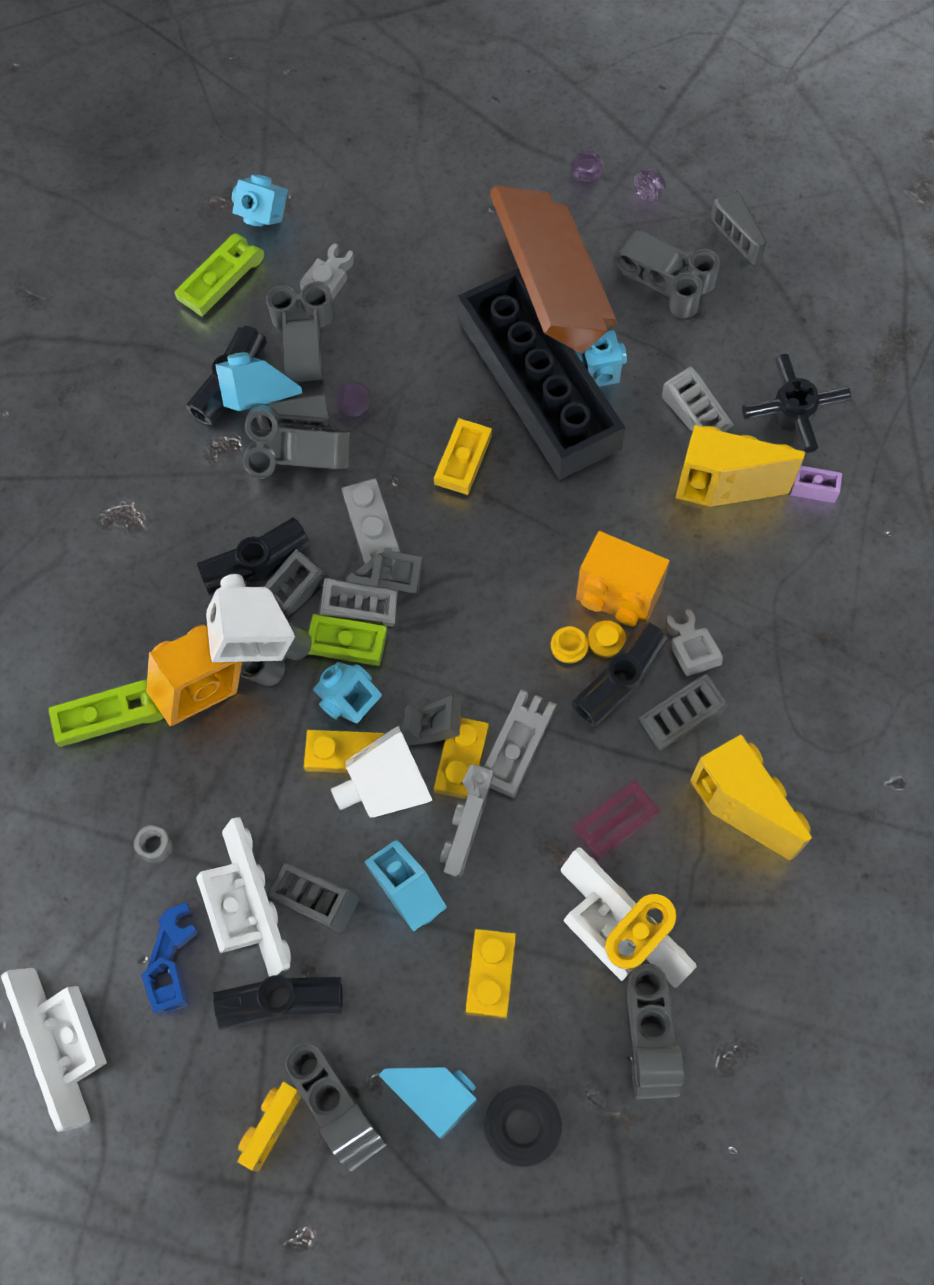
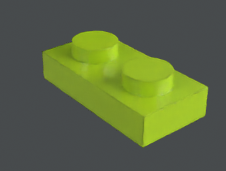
[308,614,388,666]

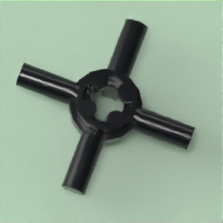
[742,354,851,453]

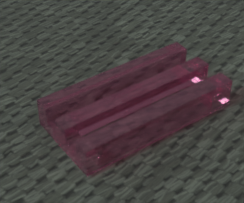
[573,780,660,861]

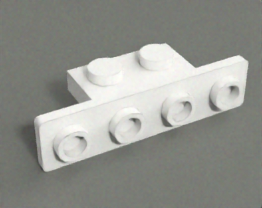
[196,817,291,977]
[561,847,697,988]
[1,968,107,1132]

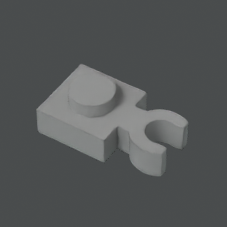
[300,243,354,300]
[666,609,723,677]

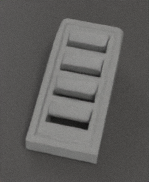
[661,366,734,433]
[318,578,398,626]

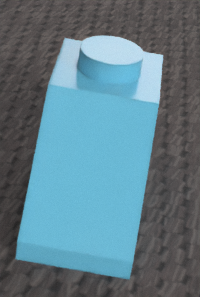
[215,352,302,411]
[364,839,447,931]
[379,1067,477,1140]

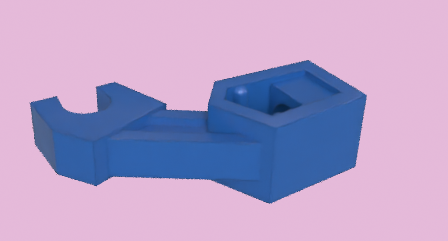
[141,902,198,1016]

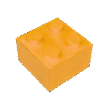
[576,531,670,627]
[146,624,242,727]

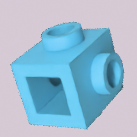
[232,174,288,227]
[576,330,627,387]
[313,662,382,723]

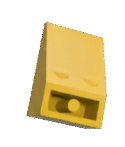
[675,425,805,507]
[690,734,812,861]

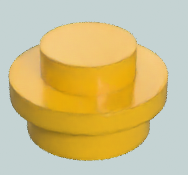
[588,620,626,658]
[551,626,589,664]

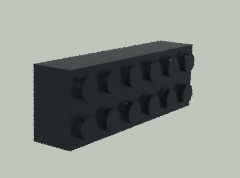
[457,267,626,480]

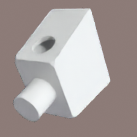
[206,574,295,662]
[331,726,432,818]

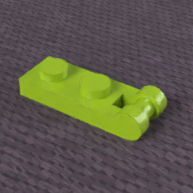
[174,233,264,317]
[48,679,164,747]

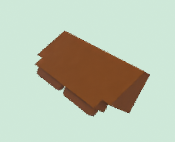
[489,185,617,354]

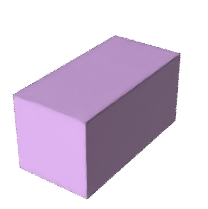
[790,466,843,503]

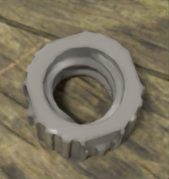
[133,824,173,864]

